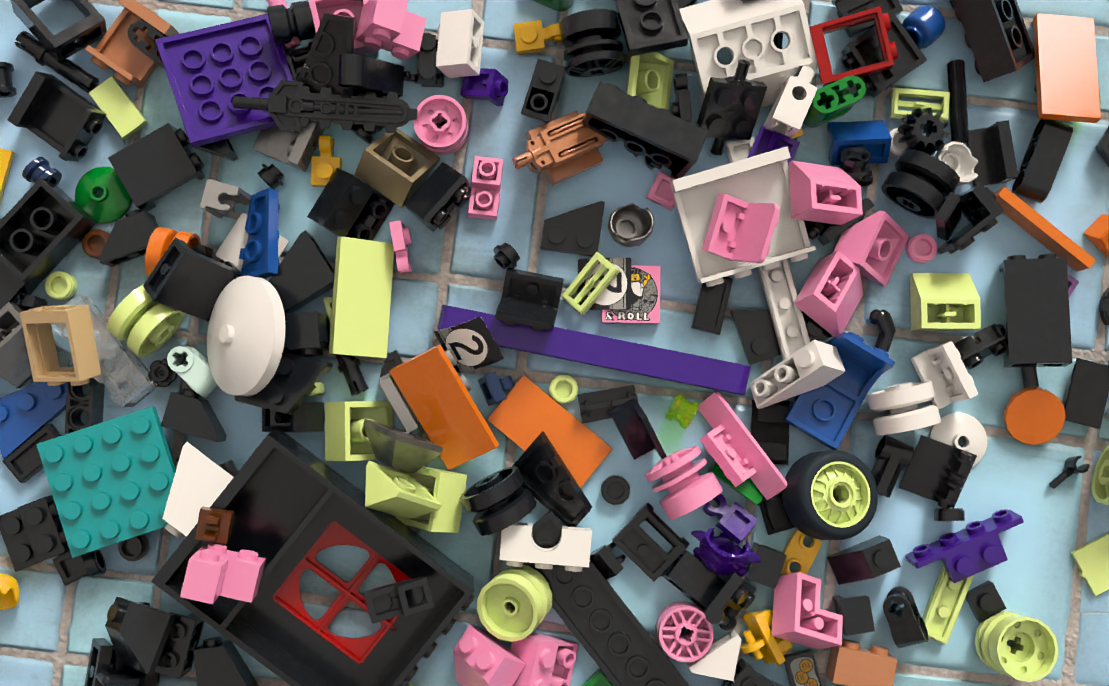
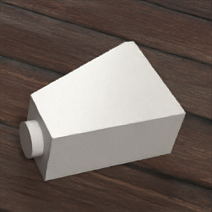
[162,442,234,538]

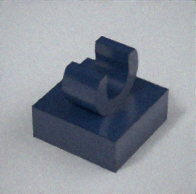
[478,371,514,406]

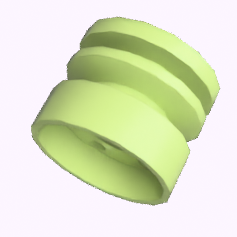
[974,610,1058,682]

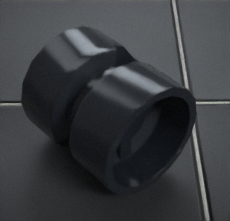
[267,0,316,45]

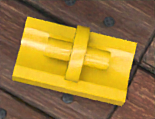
[740,609,792,665]

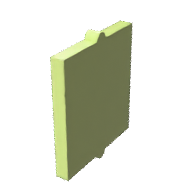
[1070,532,1109,596]

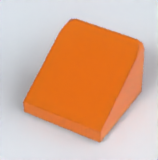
[1084,214,1109,257]

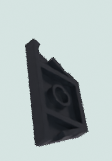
[234,351,333,416]

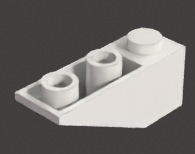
[749,340,846,409]

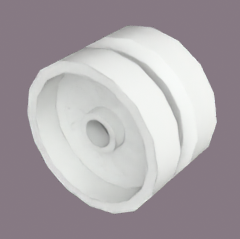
[867,381,941,435]

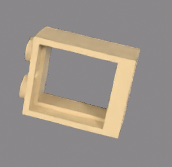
[20,305,101,386]

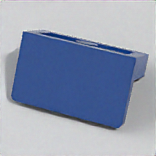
[827,120,892,165]

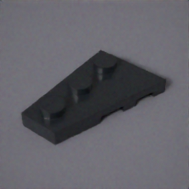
[730,310,833,365]

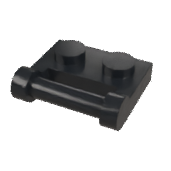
[612,502,690,582]
[705,573,757,631]

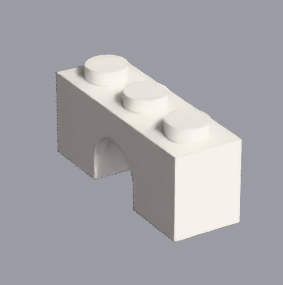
[499,522,592,572]

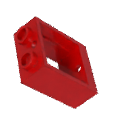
[809,6,898,87]

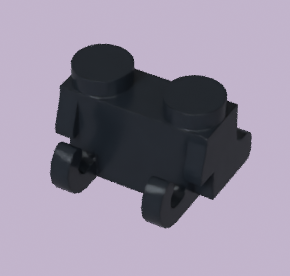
[404,33,444,87]

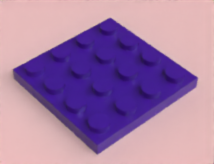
[155,14,294,148]

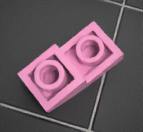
[468,156,504,221]

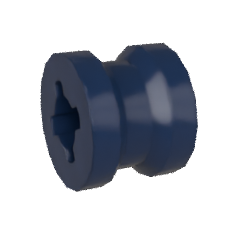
[22,157,62,185]

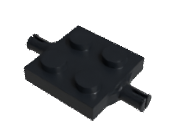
[697,59,767,156]

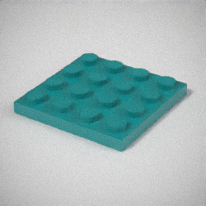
[36,406,176,558]

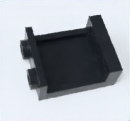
[7,71,107,162]
[108,123,205,212]
[143,238,243,322]

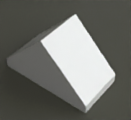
[686,629,741,681]

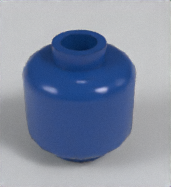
[902,5,945,49]

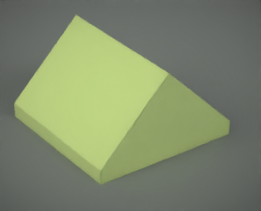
[626,52,674,110]
[365,461,442,520]

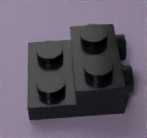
[841,13,927,98]
[0,496,70,572]

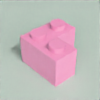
[355,0,426,59]
[180,543,266,604]
[771,572,843,649]

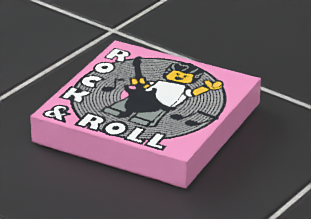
[602,265,660,324]

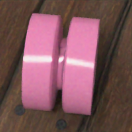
[413,95,469,155]
[656,601,713,662]

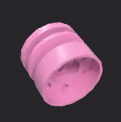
[644,445,723,520]

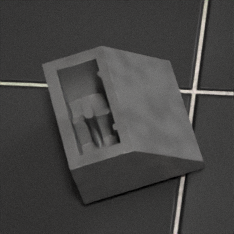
[0,302,63,388]

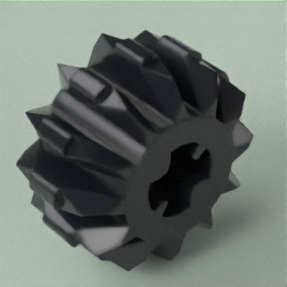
[897,107,950,155]

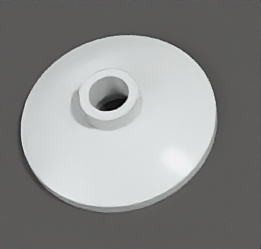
[929,413,987,467]

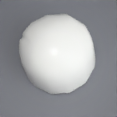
[935,142,978,186]

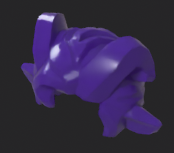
[691,528,761,577]

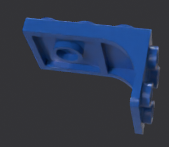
[783,332,895,450]

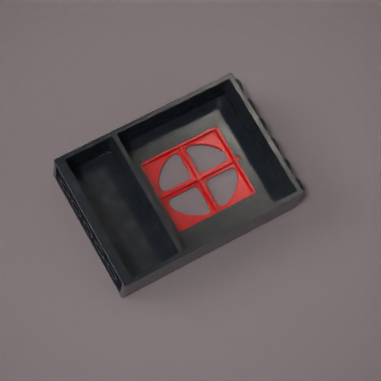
[151,427,475,686]

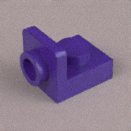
[460,68,509,106]

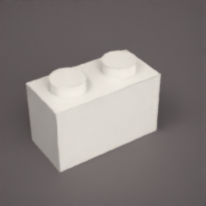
[436,9,484,78]

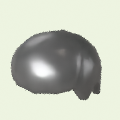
[608,203,654,247]

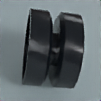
[881,150,960,219]
[460,466,537,536]

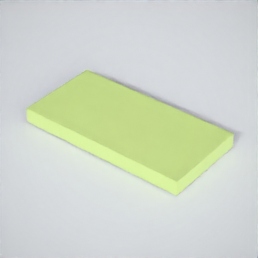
[329,236,394,358]

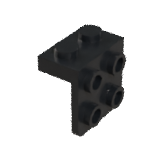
[937,184,1004,255]
[495,267,564,331]

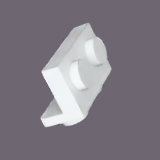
[911,341,978,409]

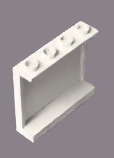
[669,146,816,287]

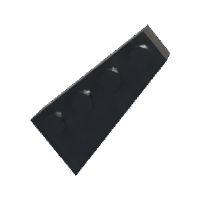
[581,81,708,179]

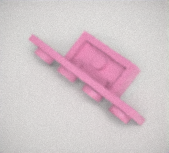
[697,391,787,500]

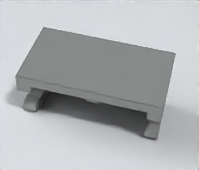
[200,179,251,220]

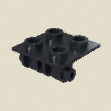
[899,435,977,509]

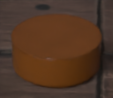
[82,229,110,259]

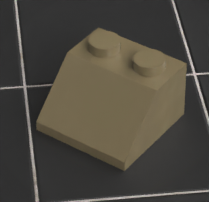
[354,128,440,207]

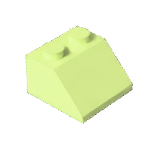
[325,401,393,461]
[396,467,467,533]

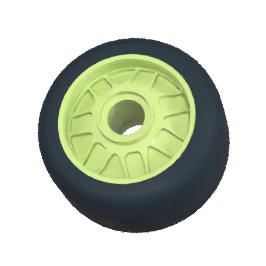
[782,450,878,540]

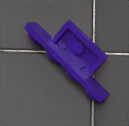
[905,509,1024,583]

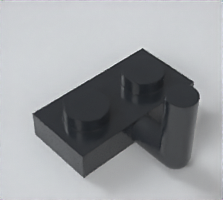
[84,638,140,686]

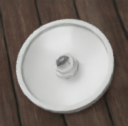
[207,276,285,396]

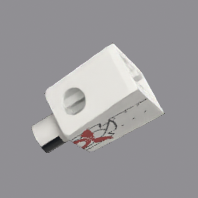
[763,66,817,138]

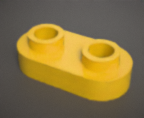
[781,528,822,576]

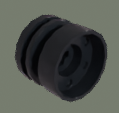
[559,9,626,77]

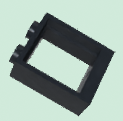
[11,0,107,63]

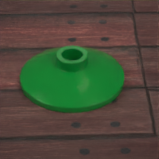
[75,167,132,223]

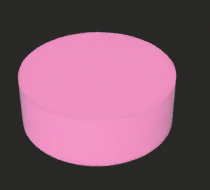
[906,234,937,263]

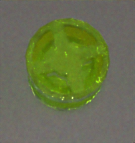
[665,393,699,429]

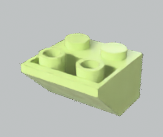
[910,273,981,331]

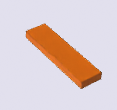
[993,187,1096,272]

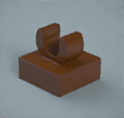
[195,506,234,545]

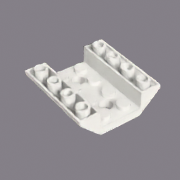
[680,0,817,107]

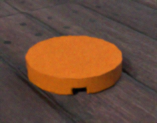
[1003,386,1066,445]

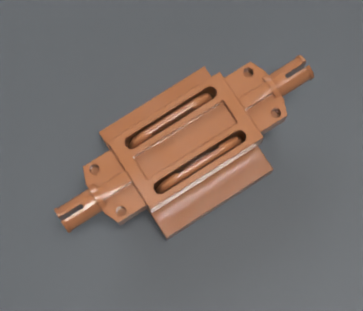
[512,111,608,186]

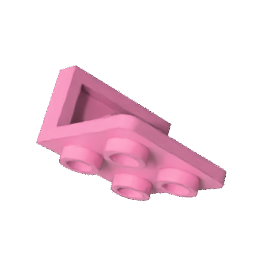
[702,193,780,264]

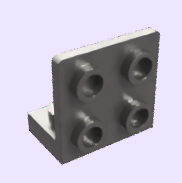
[253,122,324,172]

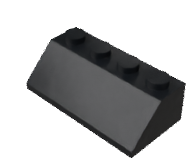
[954,0,1035,82]

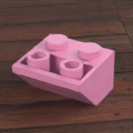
[788,161,863,225]
[793,250,863,337]
[510,632,579,686]

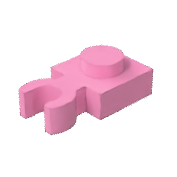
[389,220,412,274]

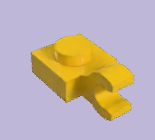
[513,20,561,55]
[311,135,342,187]

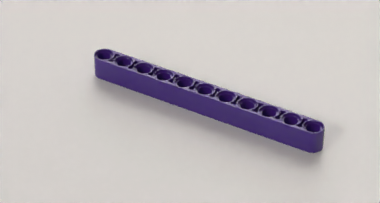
[437,305,751,395]

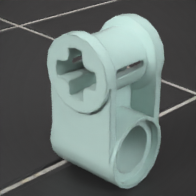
[167,346,217,398]

